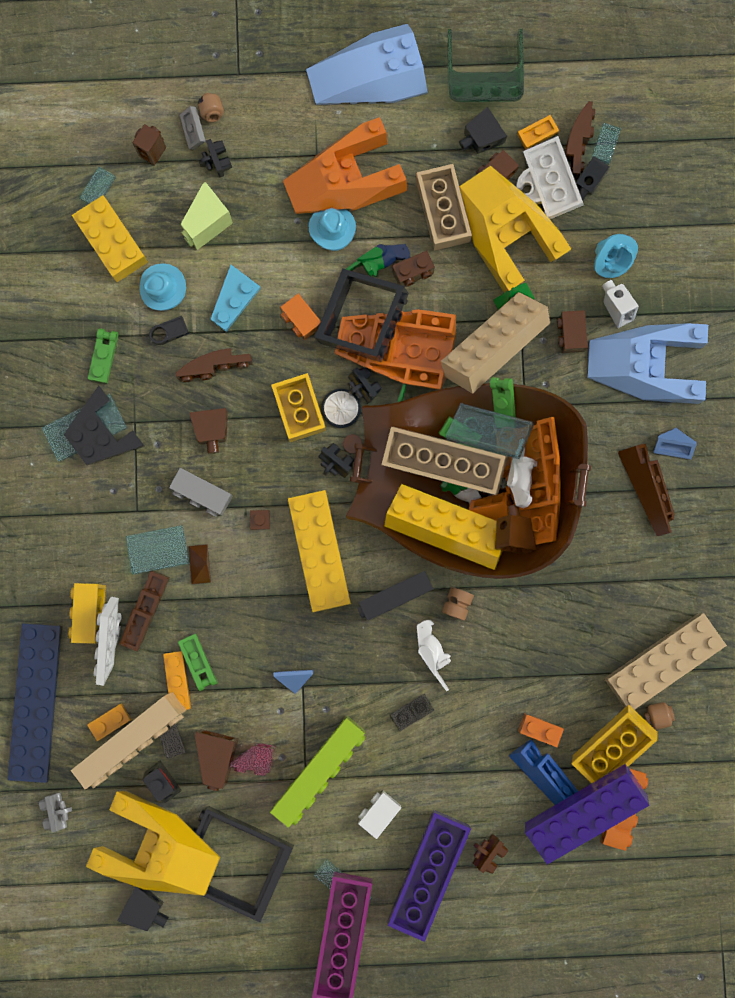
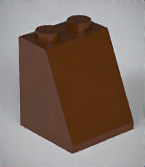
[195,729,239,791]

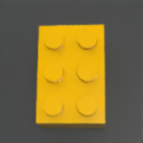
[271,373,326,442]
[68,583,106,644]

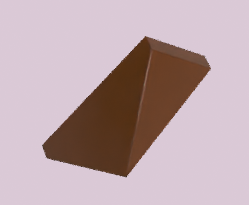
[188,544,211,584]

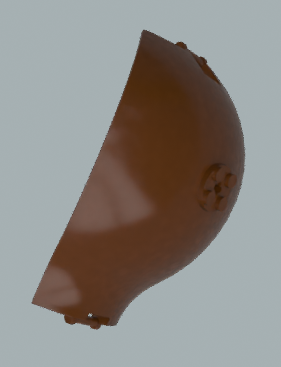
[346,383,591,579]

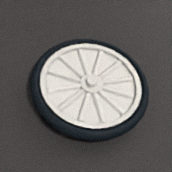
[321,389,361,428]

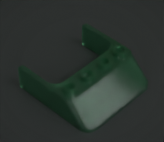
[447,29,524,102]

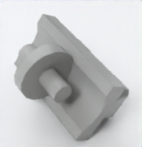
[39,792,72,832]

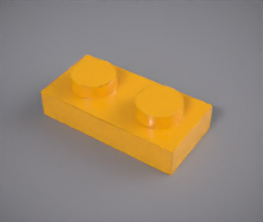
[517,115,559,150]
[87,703,132,741]

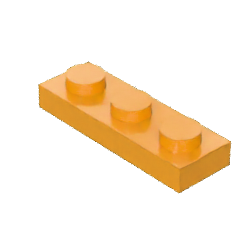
[163,651,191,710]

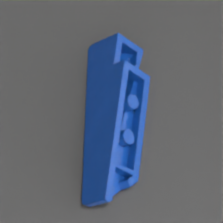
[509,739,578,805]

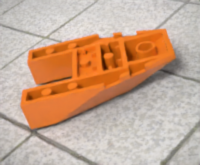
[283,117,407,214]

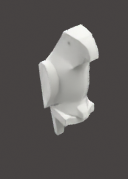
[507,439,537,508]
[417,620,451,691]

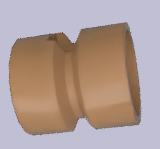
[442,587,474,621]

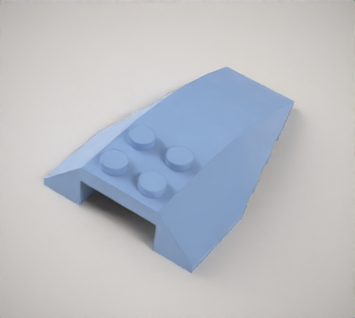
[306,24,428,105]

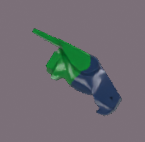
[346,244,411,277]

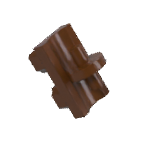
[473,834,508,874]

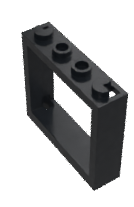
[315,268,409,362]
[357,571,433,621]

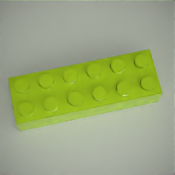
[270,716,365,828]

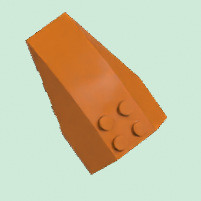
[334,309,456,390]
[495,417,560,545]

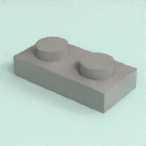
[179,106,206,150]

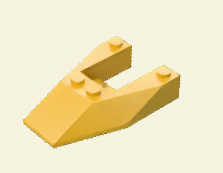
[459,166,571,293]
[86,791,220,896]

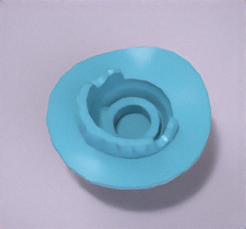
[309,208,356,251]
[594,234,638,278]
[140,263,186,311]

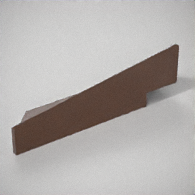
[618,443,675,536]

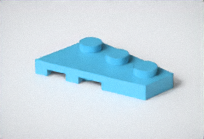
[211,265,261,332]

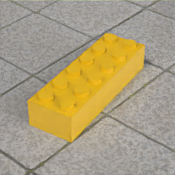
[385,484,503,570]
[288,490,351,613]

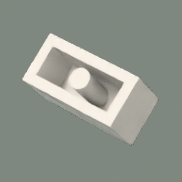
[358,791,401,839]

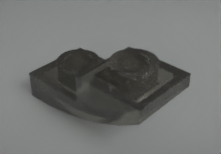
[389,694,434,732]

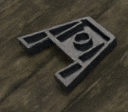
[64,385,145,466]

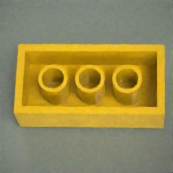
[72,195,148,282]
[571,704,657,783]

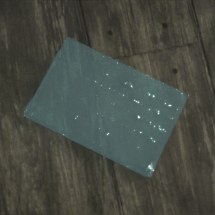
[126,525,189,575]

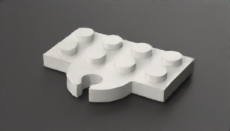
[517,136,584,219]
[94,597,121,686]

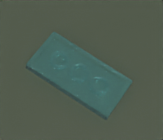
[42,394,128,462]
[446,403,534,459]

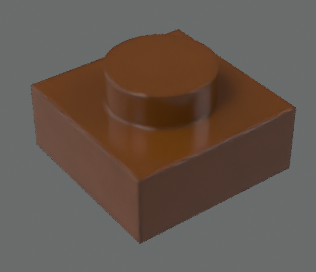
[250,510,270,530]

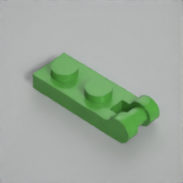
[88,328,118,384]
[490,377,517,430]
[178,634,218,691]

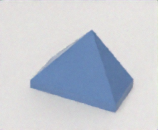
[653,428,697,459]
[273,670,314,694]

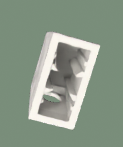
[602,280,639,328]

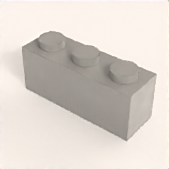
[169,468,233,517]

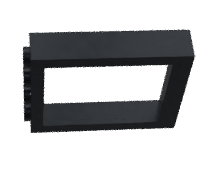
[193,806,294,922]

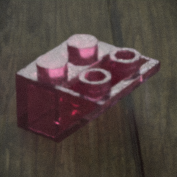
[230,743,276,776]

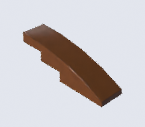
[120,570,170,652]

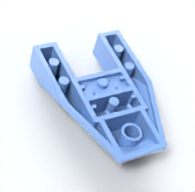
[587,323,708,404]

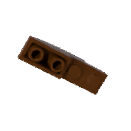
[565,101,595,180]
[175,348,253,382]

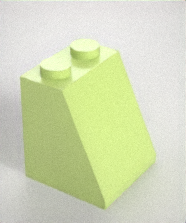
[181,182,233,250]

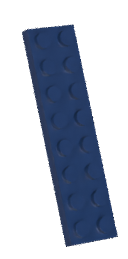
[8,624,62,783]

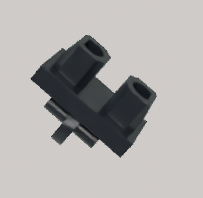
[199,139,232,178]
[348,367,382,404]
[318,443,354,478]

